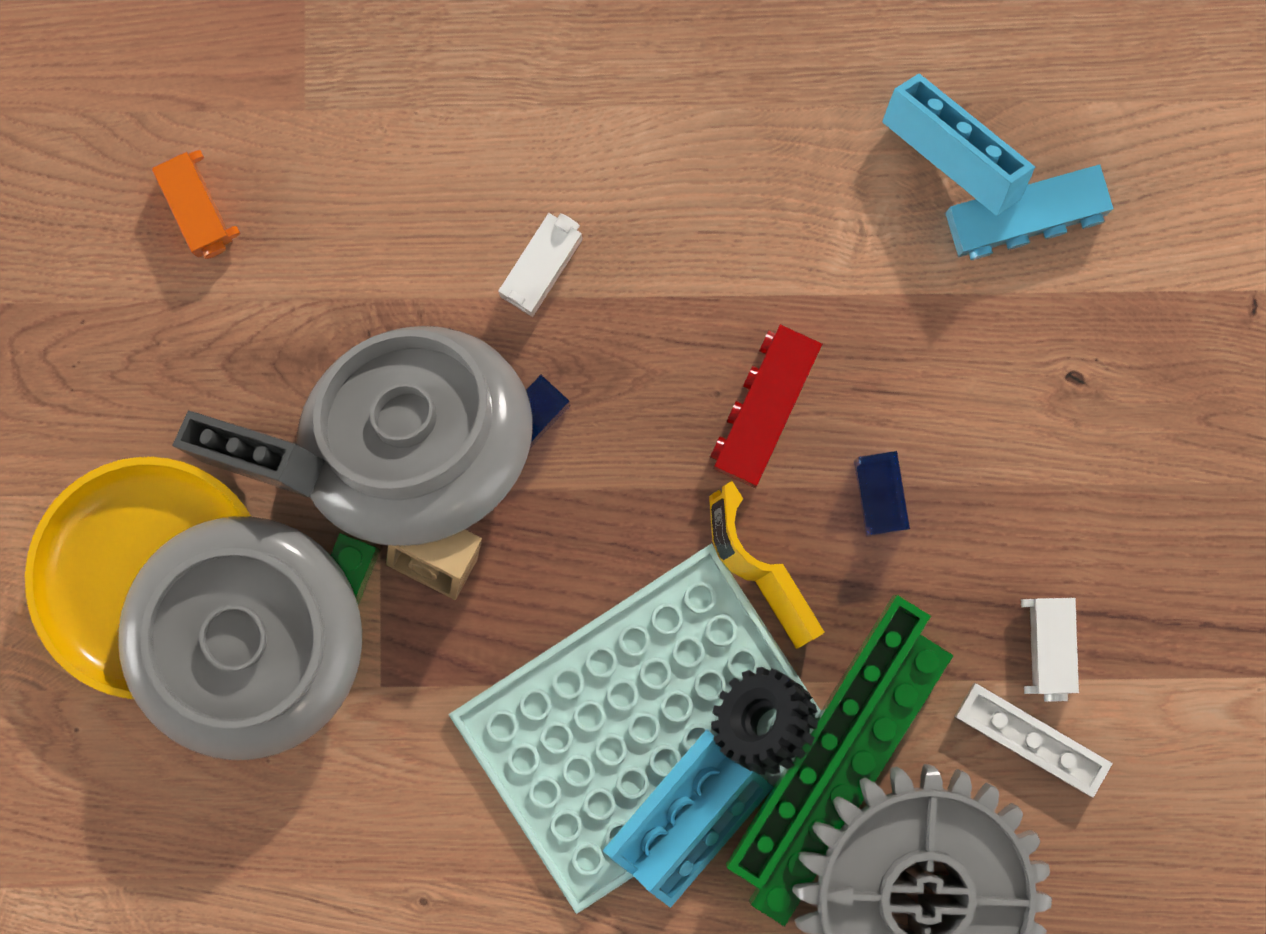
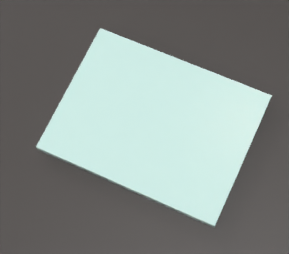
[448,543,821,914]

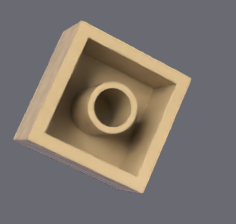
[386,530,482,600]

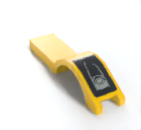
[709,481,825,649]

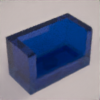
[854,451,910,537]

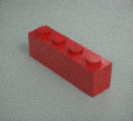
[710,324,823,488]

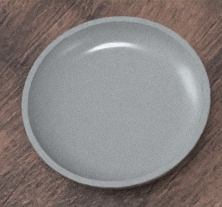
[296,326,532,546]
[118,516,362,760]

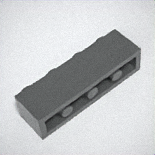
[172,410,325,498]

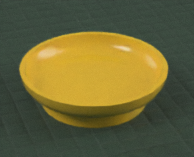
[25,457,251,699]

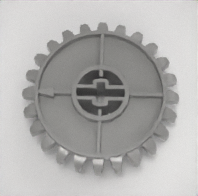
[793,764,1052,934]

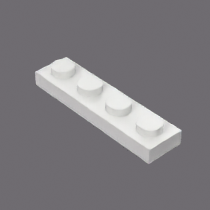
[954,683,1113,798]

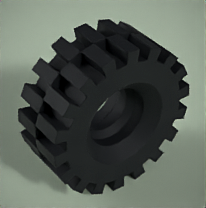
[711,667,818,775]

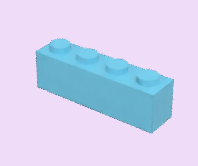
[882,73,1035,216]
[945,164,1114,260]

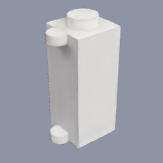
[498,213,583,317]
[1021,598,1079,702]

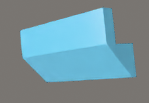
[603,729,773,908]

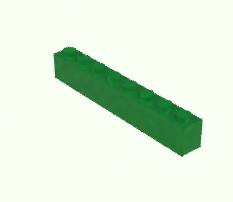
[725,595,931,890]
[749,634,954,927]

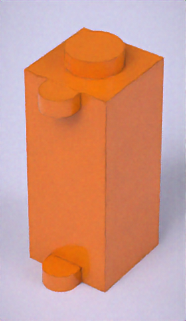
[151,150,240,259]

